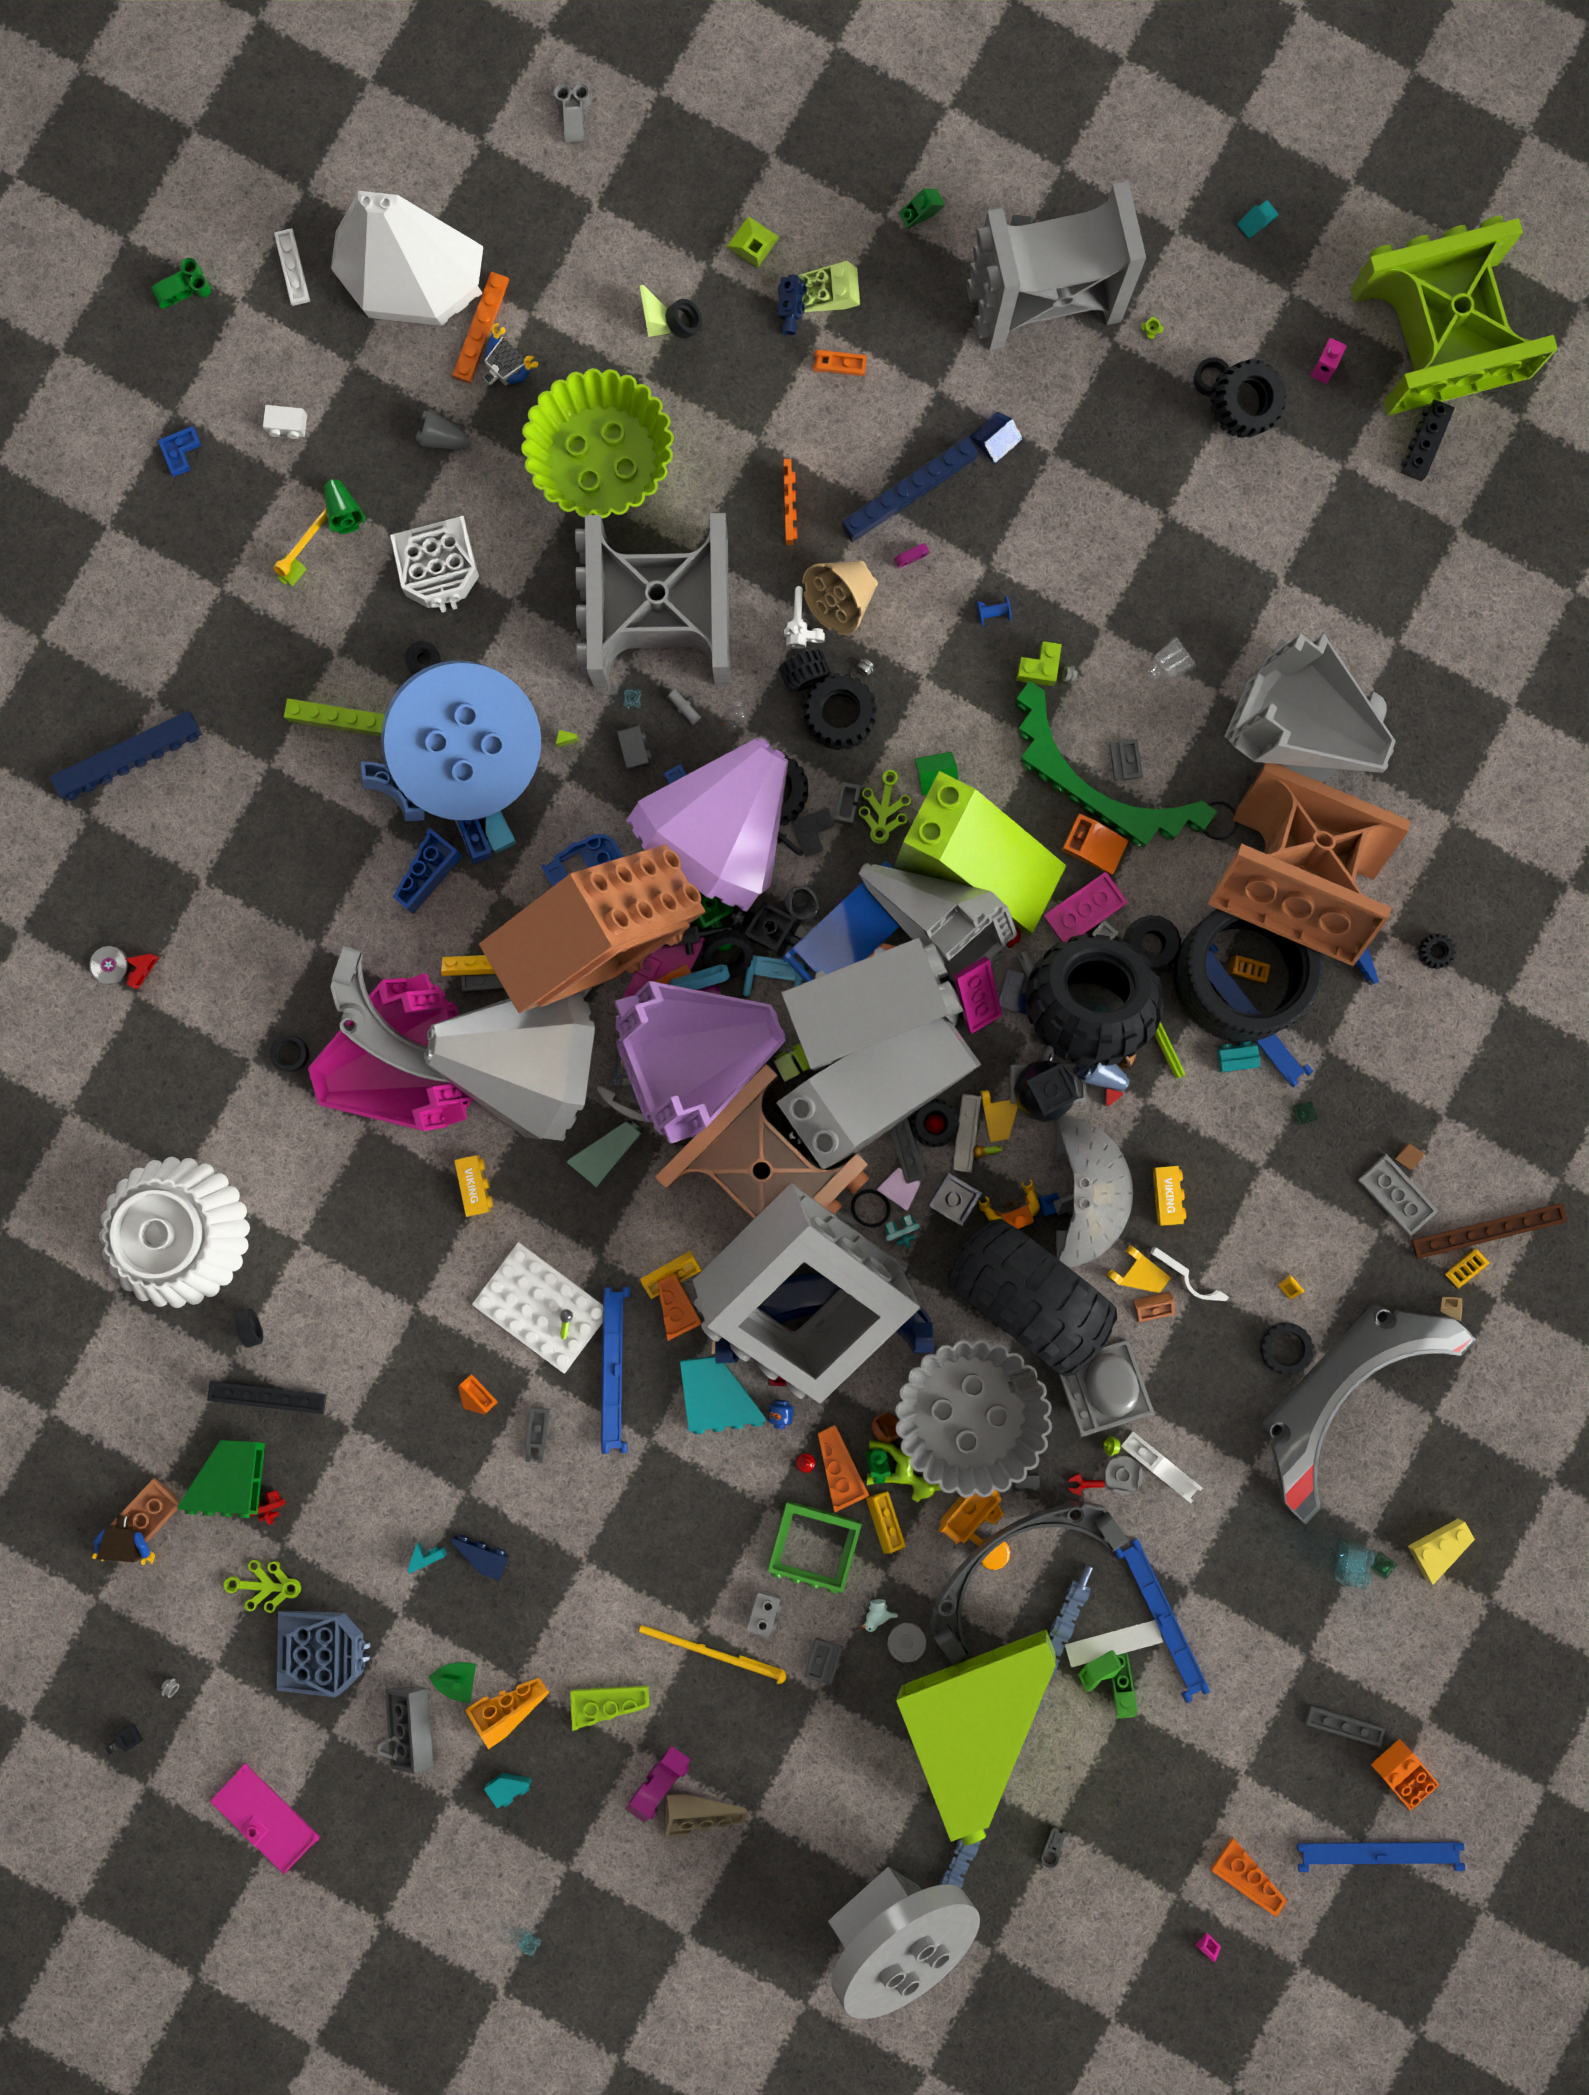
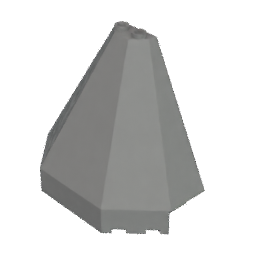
[1225,633,1396,773]
[858,863,1017,985]
[424,991,595,1141]

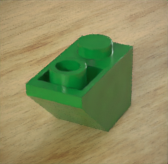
[898,188,945,229]

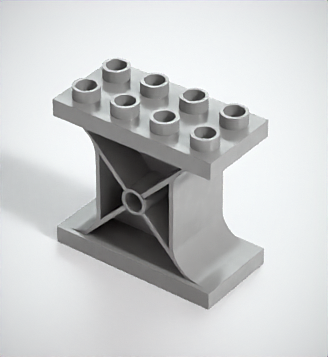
[966,181,1146,350]
[575,513,730,687]

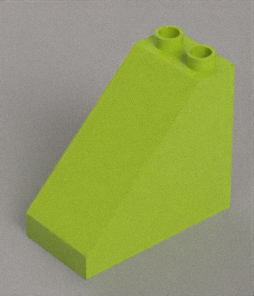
[894,771,1066,937]
[896,1629,1056,1846]

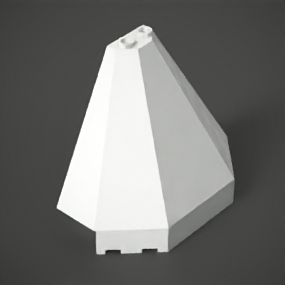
[331,191,483,326]

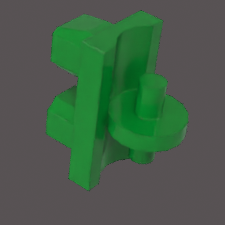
[865,1448,891,1484]

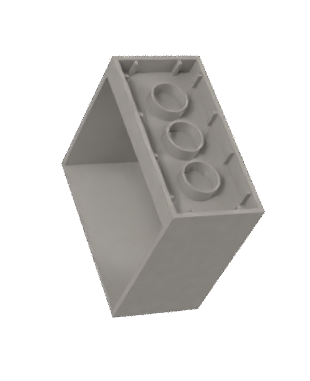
[781,938,963,1072]

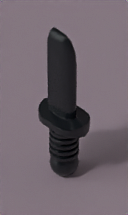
[777,831,803,856]

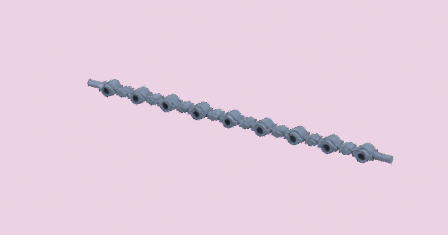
[939,1565,1093,1888]

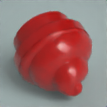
[925,1115,945,1134]
[796,1453,815,1473]

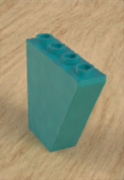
[680,1356,766,1434]

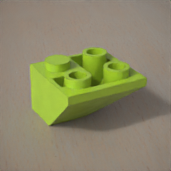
[727,216,779,268]

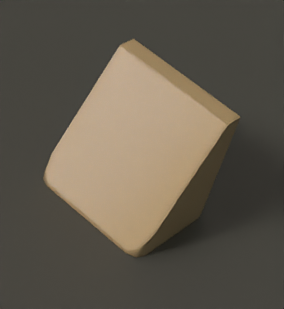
[1441,1297,1462,1321]

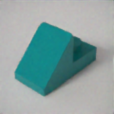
[1237,200,1279,239]
[407,1541,447,1574]

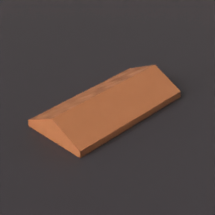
[111,1478,180,1563]

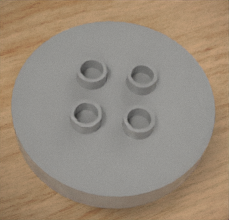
[828,1867,980,2019]

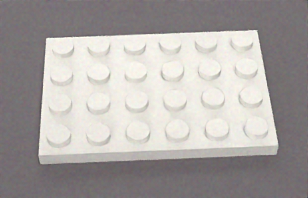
[472,1242,603,1374]

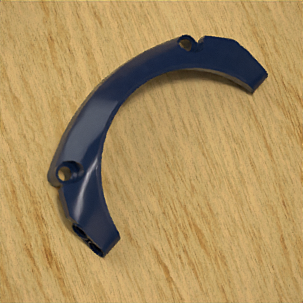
[715,1273,934,1364]

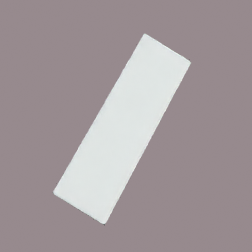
[1065,1620,1163,1667]

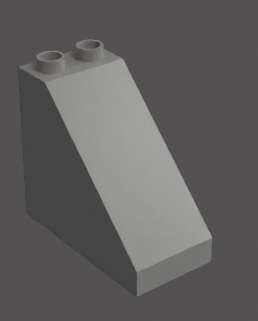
[776,1016,981,1169]

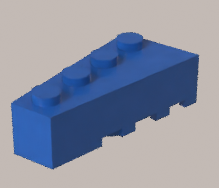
[393,827,463,914]

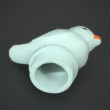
[862,1599,898,1632]

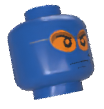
[768,1400,794,1429]

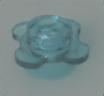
[623,689,642,708]
[518,1932,542,1956]

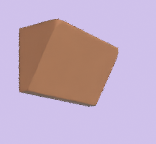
[1133,1292,1176,1323]

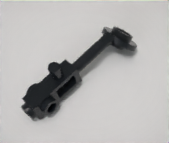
[662,908,746,955]

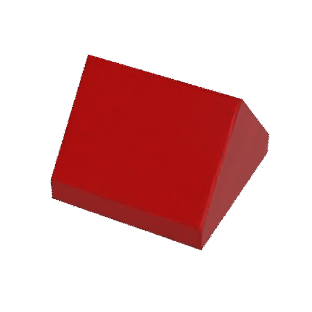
[1104,1089,1123,1106]

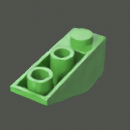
[1111,1652,1138,1719]

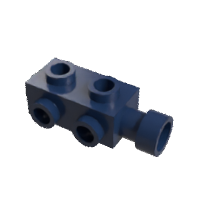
[776,274,807,335]

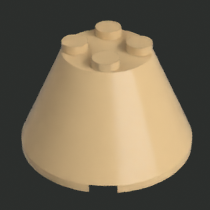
[802,561,878,635]

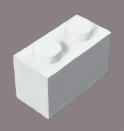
[263,405,307,439]

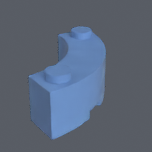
[361,762,425,821]

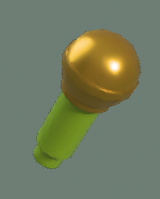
[973,1145,1002,1159]

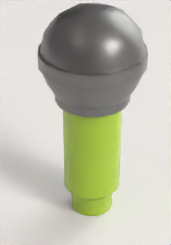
[560,1309,573,1339]

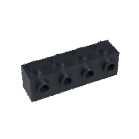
[1401,399,1455,482]

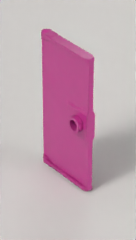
[622,937,707,999]
[210,1763,320,1874]

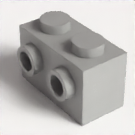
[747,1589,783,1637]

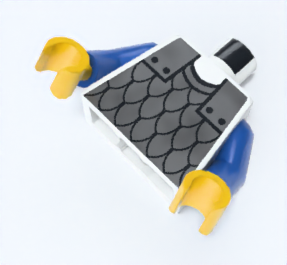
[483,323,538,386]

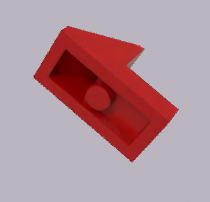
[125,954,159,989]

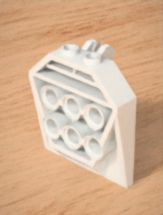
[390,516,479,612]

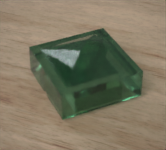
[1293,1101,1318,1125]
[1368,1551,1397,1580]

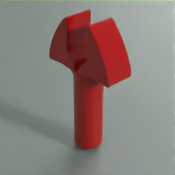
[1067,1473,1105,1496]

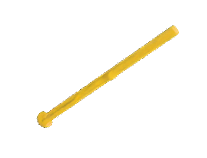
[639,1625,786,1684]

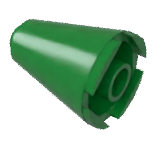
[324,479,366,535]

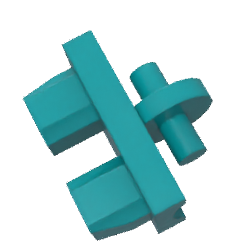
[884,1214,920,1248]

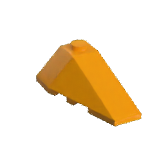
[465,1677,549,1749]

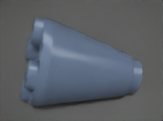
[1074,1063,1130,1092]

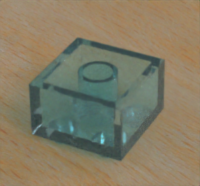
[1333,1539,1375,1590]

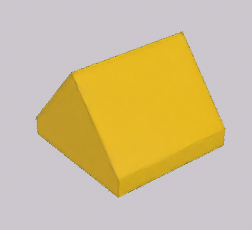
[1278,1275,1304,1300]

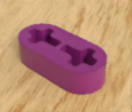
[894,543,930,569]

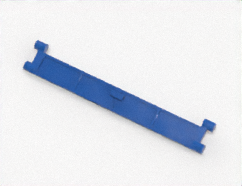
[1206,943,1314,1088]
[601,1287,630,1454]
[1114,1538,1210,1703]
[1297,1842,1465,1872]

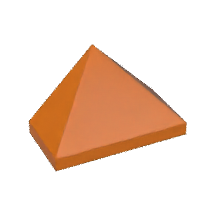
[458,1374,498,1415]

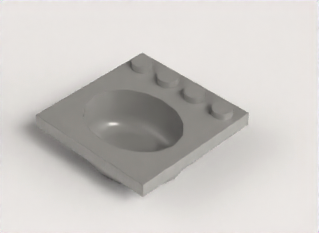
[1058,1340,1155,1437]

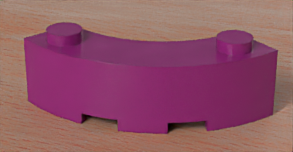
[625,1746,691,1822]

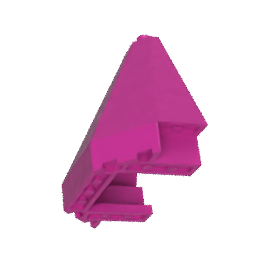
[308,973,472,1131]

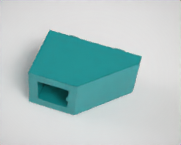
[484,1773,532,1809]

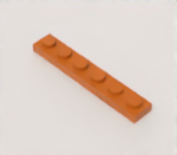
[452,272,509,384]

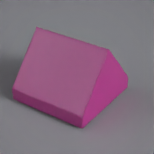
[1195,1933,1221,1962]

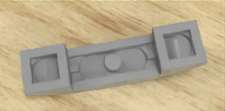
[597,1085,653,1123]

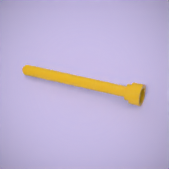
[273,508,327,577]

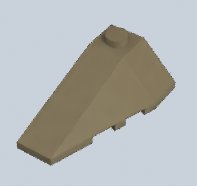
[664,1793,747,1837]

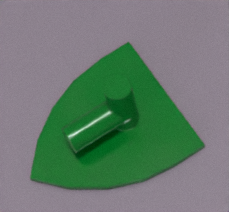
[429,1662,476,1703]

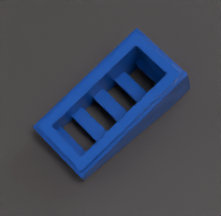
[1355,947,1379,985]

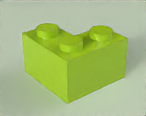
[1016,641,1062,687]

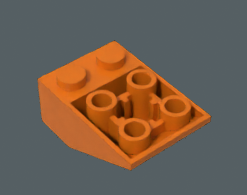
[1061,813,1129,875]
[1371,1739,1439,1811]

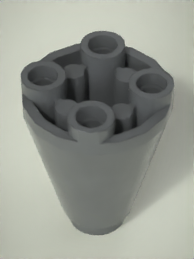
[415,409,470,450]

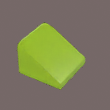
[556,730,579,747]

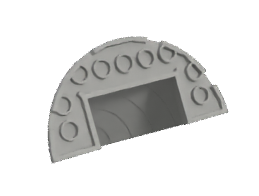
[1056,1116,1133,1268]

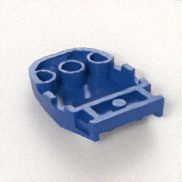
[541,834,623,886]

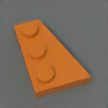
[658,1272,702,1341]

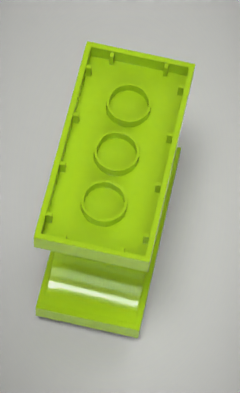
[1350,215,1558,416]

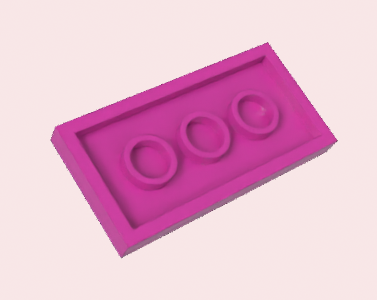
[1043,872,1128,943]
[953,956,1002,1034]

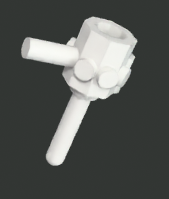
[784,586,825,648]

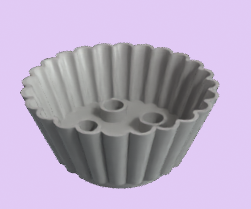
[895,1340,1052,1498]

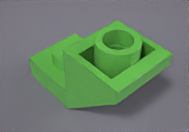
[1078,1650,1122,1692]

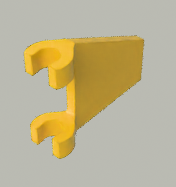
[980,1085,1018,1142]
[1106,1245,1171,1293]

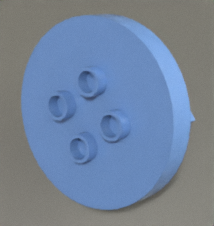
[381,661,541,820]

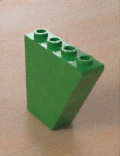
[177,1440,265,1518]

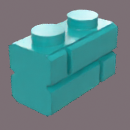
[1216,1042,1261,1073]

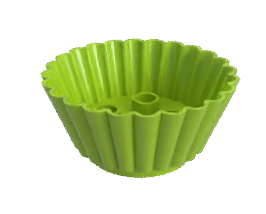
[521,368,674,518]

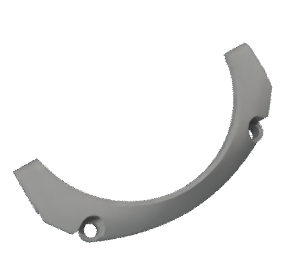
[330,946,450,1083]

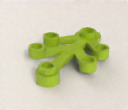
[859,770,911,844]
[224,1559,301,1613]

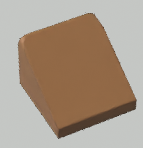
[1395,1143,1425,1170]

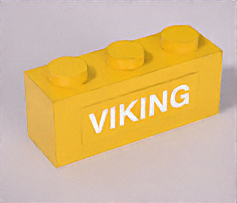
[454,1155,493,1217]
[1152,1166,1186,1226]

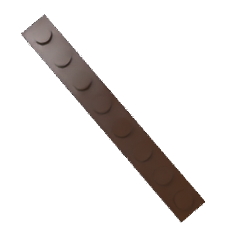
[1411,1203,1567,1259]

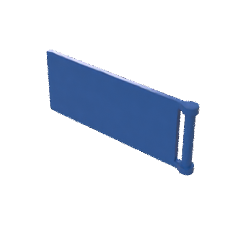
[781,861,899,982]

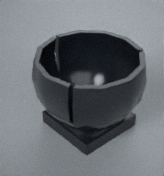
[1013,1060,1078,1122]

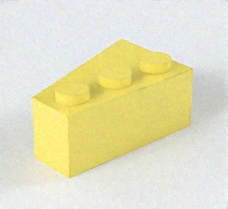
[1408,1519,1475,1585]

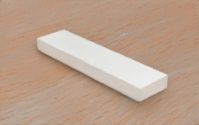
[274,228,310,306]

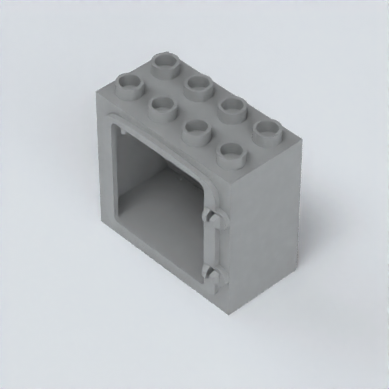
[693,1183,920,1404]

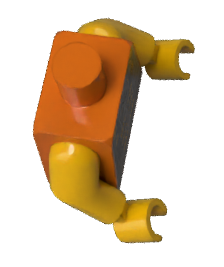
[978,1179,1040,1229]

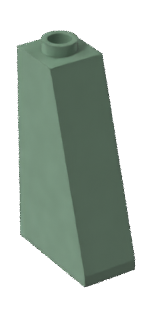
[567,1121,642,1187]

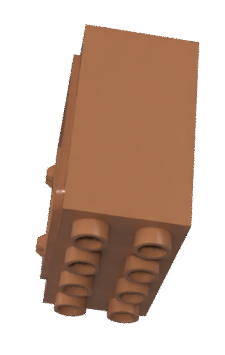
[479,844,706,1013]

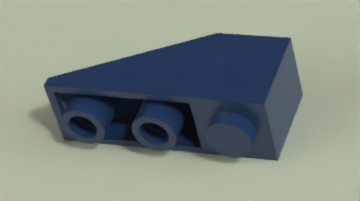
[451,1534,509,1581]

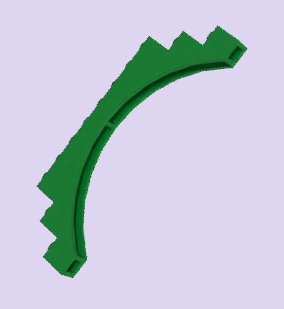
[1015,680,1218,848]

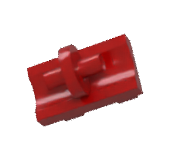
[250,1490,286,1525]

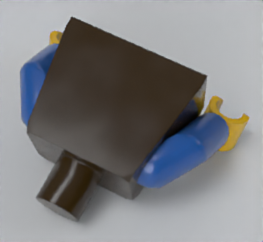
[92,1515,155,1565]

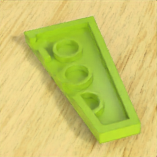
[570,1685,650,1731]

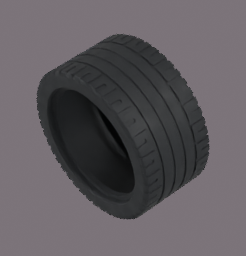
[1174,909,1324,1042]

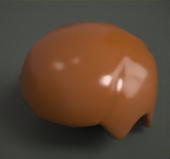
[871,1412,899,1443]

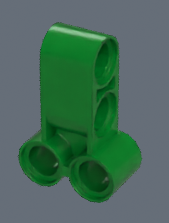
[151,258,211,309]

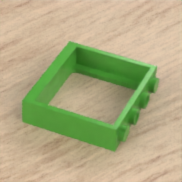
[768,1500,862,1594]

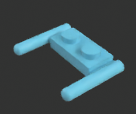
[743,955,806,997]

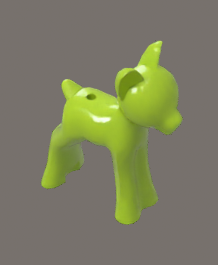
[867,1439,941,1502]

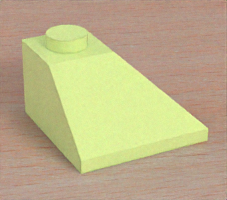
[640,285,670,337]

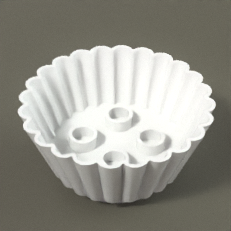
[99,1157,250,1308]

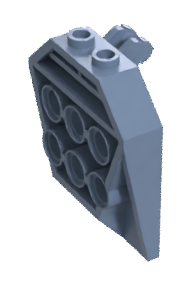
[277,1610,370,1697]

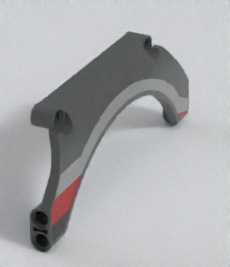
[1262,1304,1476,1525]

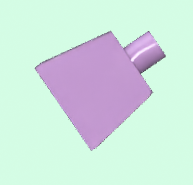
[876,1167,920,1211]

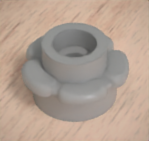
[856,659,874,676]
[1062,666,1078,684]
[161,1678,179,1698]

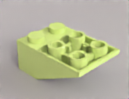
[798,261,860,312]

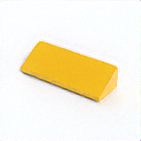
[640,1251,701,1299]
[866,1491,906,1554]

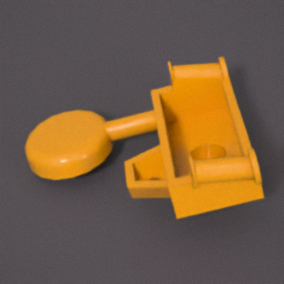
[938,1490,1010,1570]

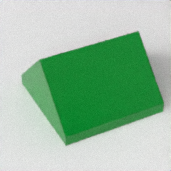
[915,751,958,796]

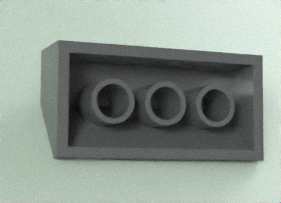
[385,1686,434,1774]

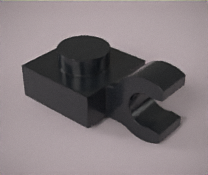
[105,1723,143,1755]

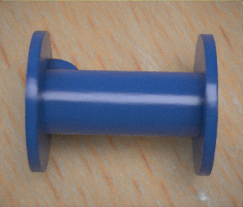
[976,596,1012,626]

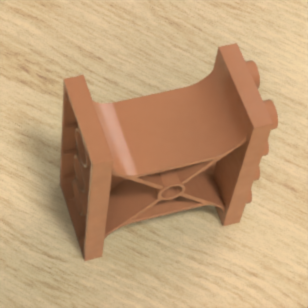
[1208,763,1411,966]
[655,1064,869,1219]

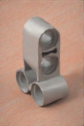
[554,83,591,143]

